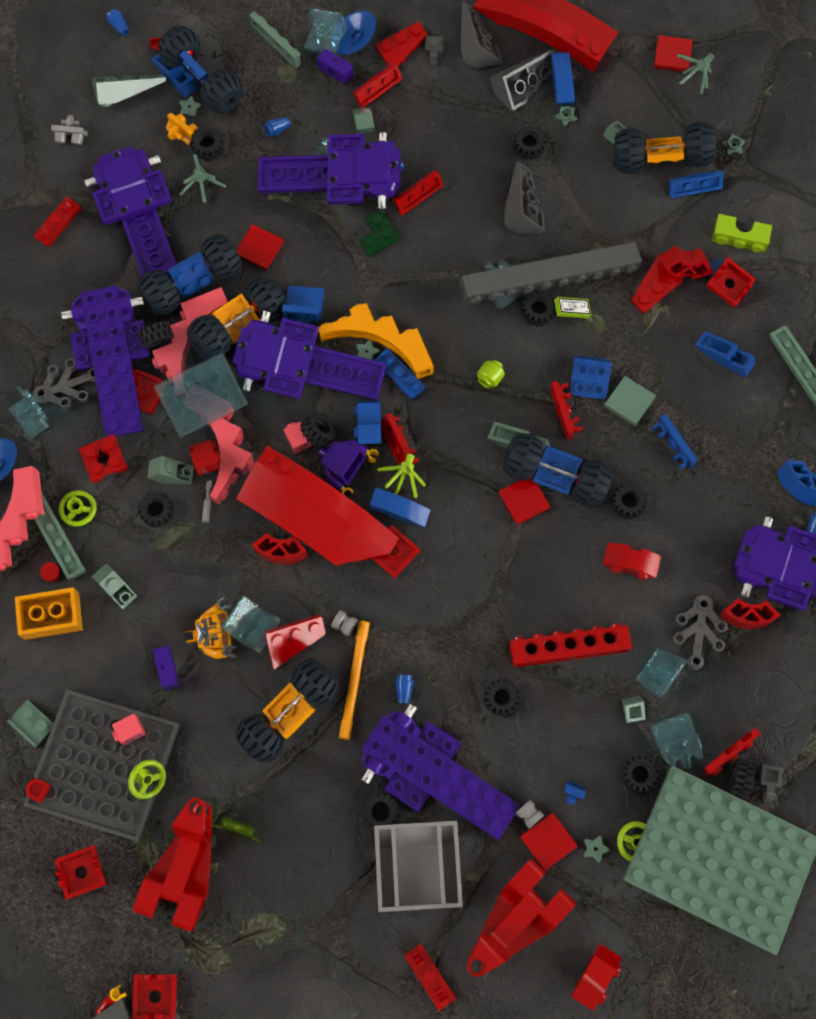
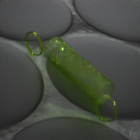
[212,817,261,842]

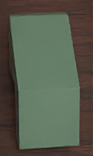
[352,107,375,134]

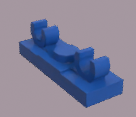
[669,170,723,198]
[374,349,425,400]
[652,414,698,470]

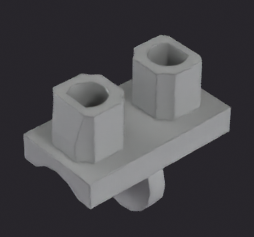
[51,115,88,145]

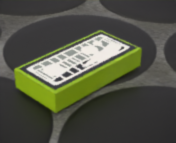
[554,297,592,318]

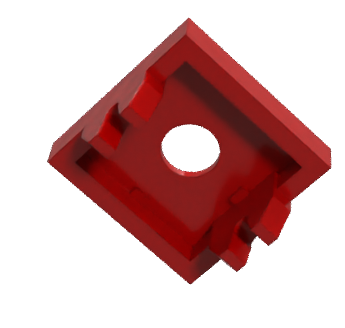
[705,257,756,308]
[54,845,107,900]
[132,974,178,1019]

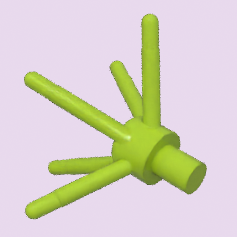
[377,454,426,498]

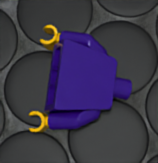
[318,440,379,495]

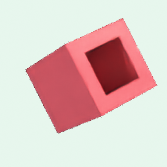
[283,421,312,454]
[112,714,146,745]

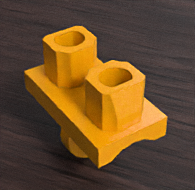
[166,113,198,146]

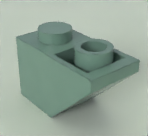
[147,456,194,485]
[92,564,137,609]

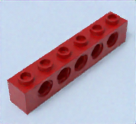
[509,623,632,668]

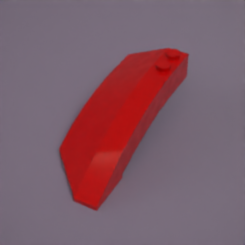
[473,0,618,72]
[236,446,400,566]

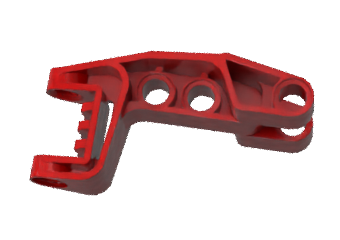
[133,798,213,932]
[466,858,577,977]

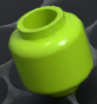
[477,360,505,388]

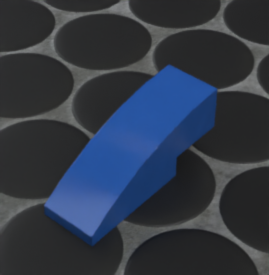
[551,52,575,106]
[151,54,198,98]
[695,331,755,378]
[370,487,430,528]

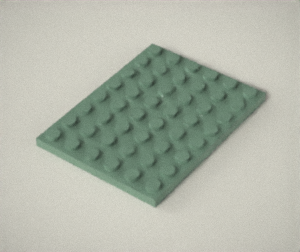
[623,766,816,956]

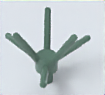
[677,53,715,94]
[179,154,226,203]

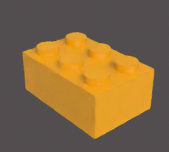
[15,587,83,640]

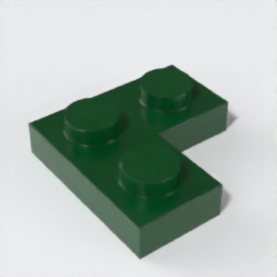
[359,209,399,257]

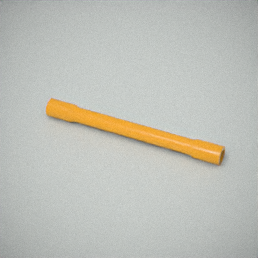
[338,621,370,740]

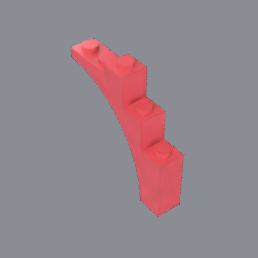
[152,287,228,403]
[183,384,254,504]
[0,466,44,571]

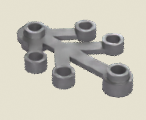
[33,358,96,410]
[673,595,727,671]

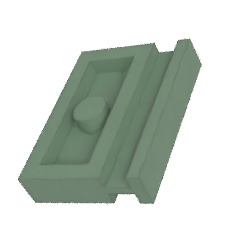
[7,699,54,748]

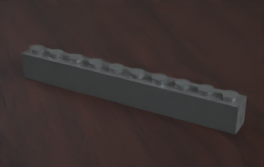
[459,242,642,304]

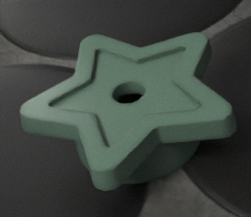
[179,96,201,117]
[555,106,577,126]
[722,134,745,155]
[356,340,379,360]
[583,836,609,863]

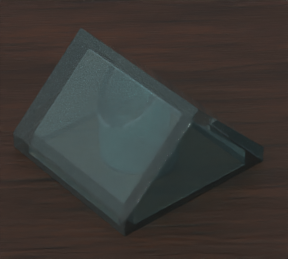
[635,648,688,698]

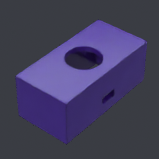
[317,48,354,85]
[152,645,180,691]

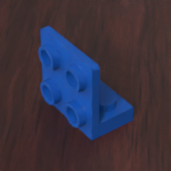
[282,286,324,323]
[570,355,612,399]

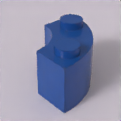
[354,400,381,444]
[777,460,816,507]

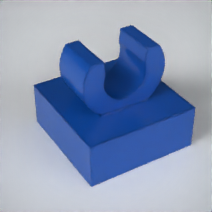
[564,780,586,806]

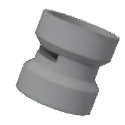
[331,610,358,636]
[516,800,544,829]

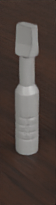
[201,481,213,523]

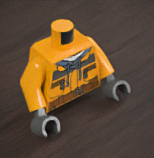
[185,597,236,659]

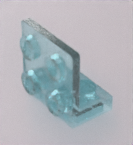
[304,9,347,54]
[8,385,49,439]
[221,595,281,653]

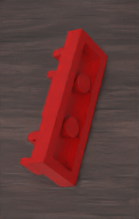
[353,63,402,108]
[392,170,444,215]
[33,196,82,248]
[550,381,583,440]
[381,413,420,465]
[404,944,456,1011]

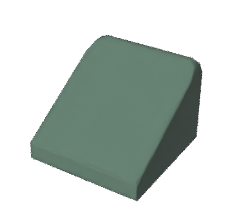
[603,121,626,144]
[621,696,646,723]

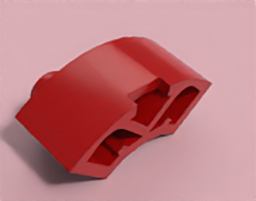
[660,246,714,279]
[189,439,221,476]
[252,533,308,565]
[602,543,661,581]
[719,598,780,629]
[571,944,622,1011]

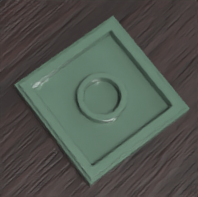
[604,376,656,426]

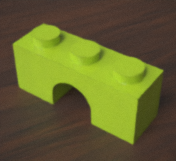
[711,214,773,253]

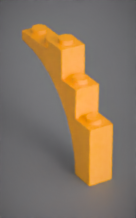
[318,303,434,379]

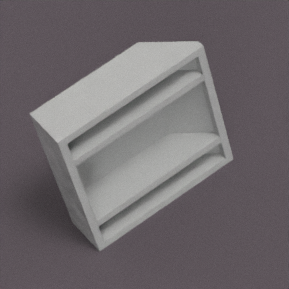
[374,821,463,912]

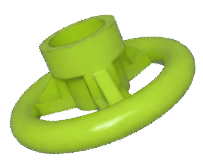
[59,490,97,527]
[128,759,166,799]
[617,821,646,862]

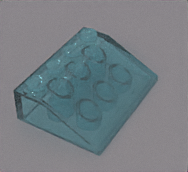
[153,352,248,438]

